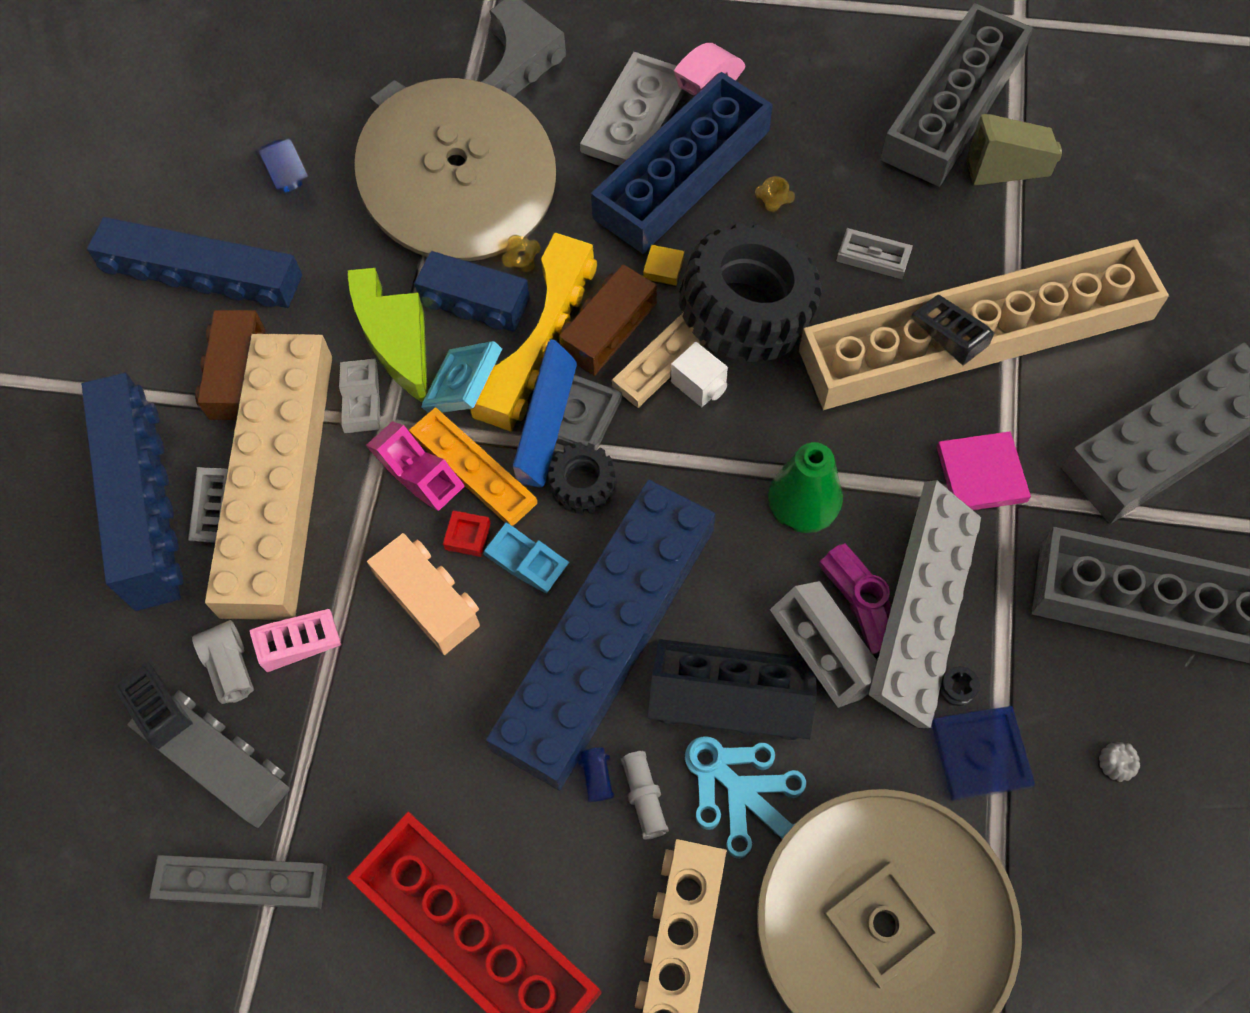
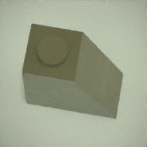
[966,114,1062,186]

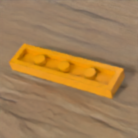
[409,407,538,526]

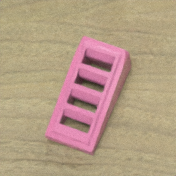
[250,609,342,672]

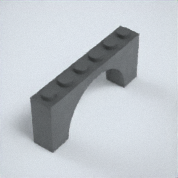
[370,0,566,111]

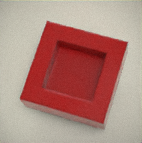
[443,510,491,557]

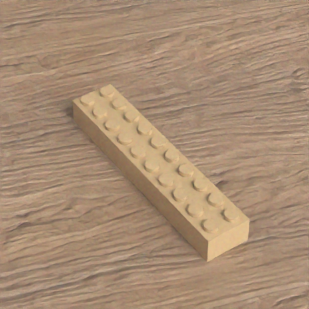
[799,239,1169,410]

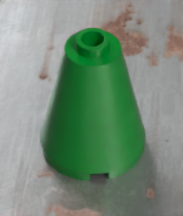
[768,442,843,533]

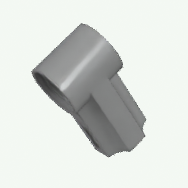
[192,620,254,704]

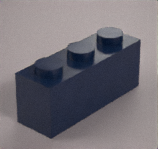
[414,251,530,332]

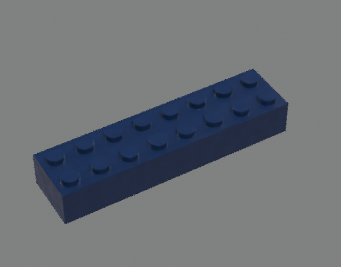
[486,479,715,791]

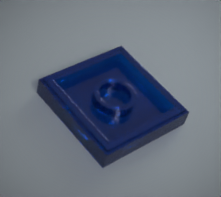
[932,706,1035,801]

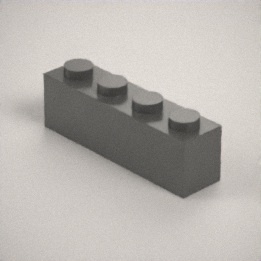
[127,690,291,828]

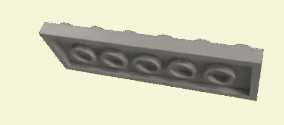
[869,480,981,728]

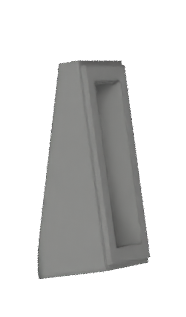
[188,467,228,543]

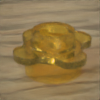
[755,176,795,212]
[502,235,541,272]

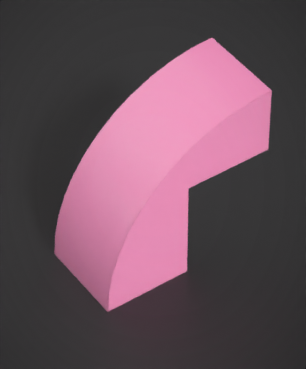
[674,43,745,96]

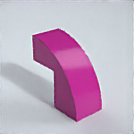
[366,421,465,511]

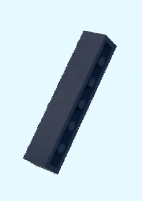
[87,217,302,308]

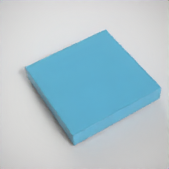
[421,341,502,413]

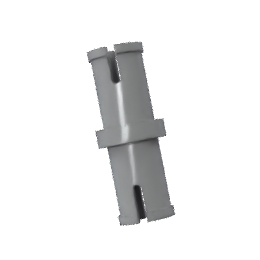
[620,751,669,839]

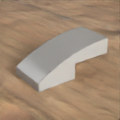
[339,359,380,433]

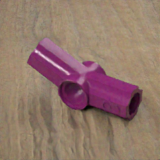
[818,543,891,658]

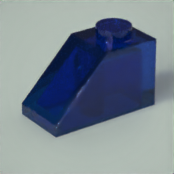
[255,137,308,192]

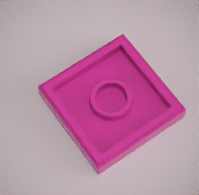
[936,431,1031,510]

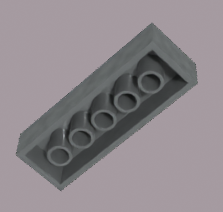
[880,3,1033,187]
[1061,342,1250,524]
[1032,527,1250,663]

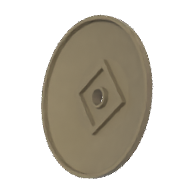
[355,78,556,261]
[757,789,1022,1013]

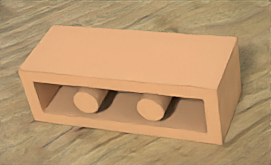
[367,533,480,655]

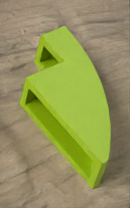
[348,268,428,402]

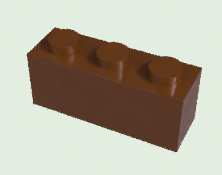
[559,264,657,376]
[195,310,266,420]

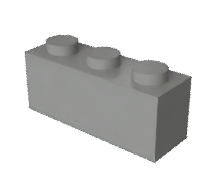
[770,581,877,708]

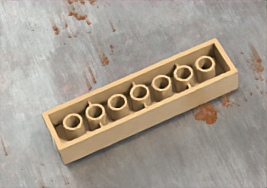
[205,334,332,620]

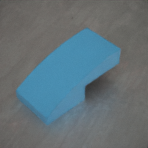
[483,522,569,594]

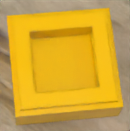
[643,245,684,286]

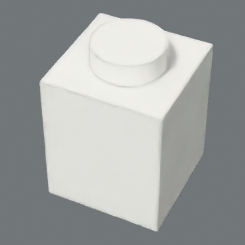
[671,342,728,407]

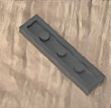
[149,855,327,909]

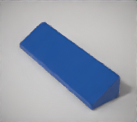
[513,339,577,487]

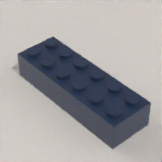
[591,72,773,254]
[81,372,184,611]

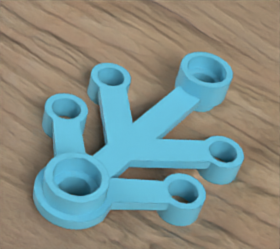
[685,737,806,859]

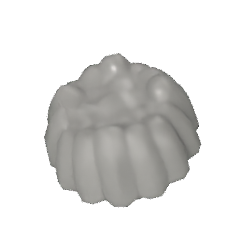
[1099,742,1140,782]

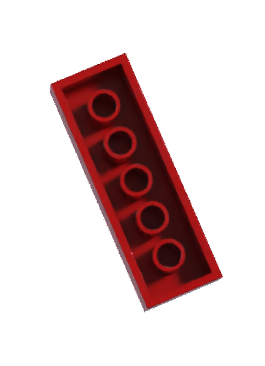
[347,811,602,1013]

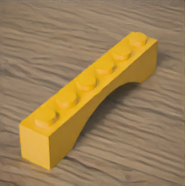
[470,233,597,432]

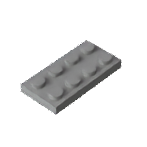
[580,52,685,166]

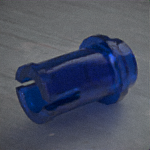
[578,748,614,802]

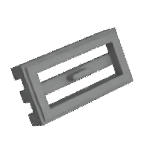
[837,228,913,279]

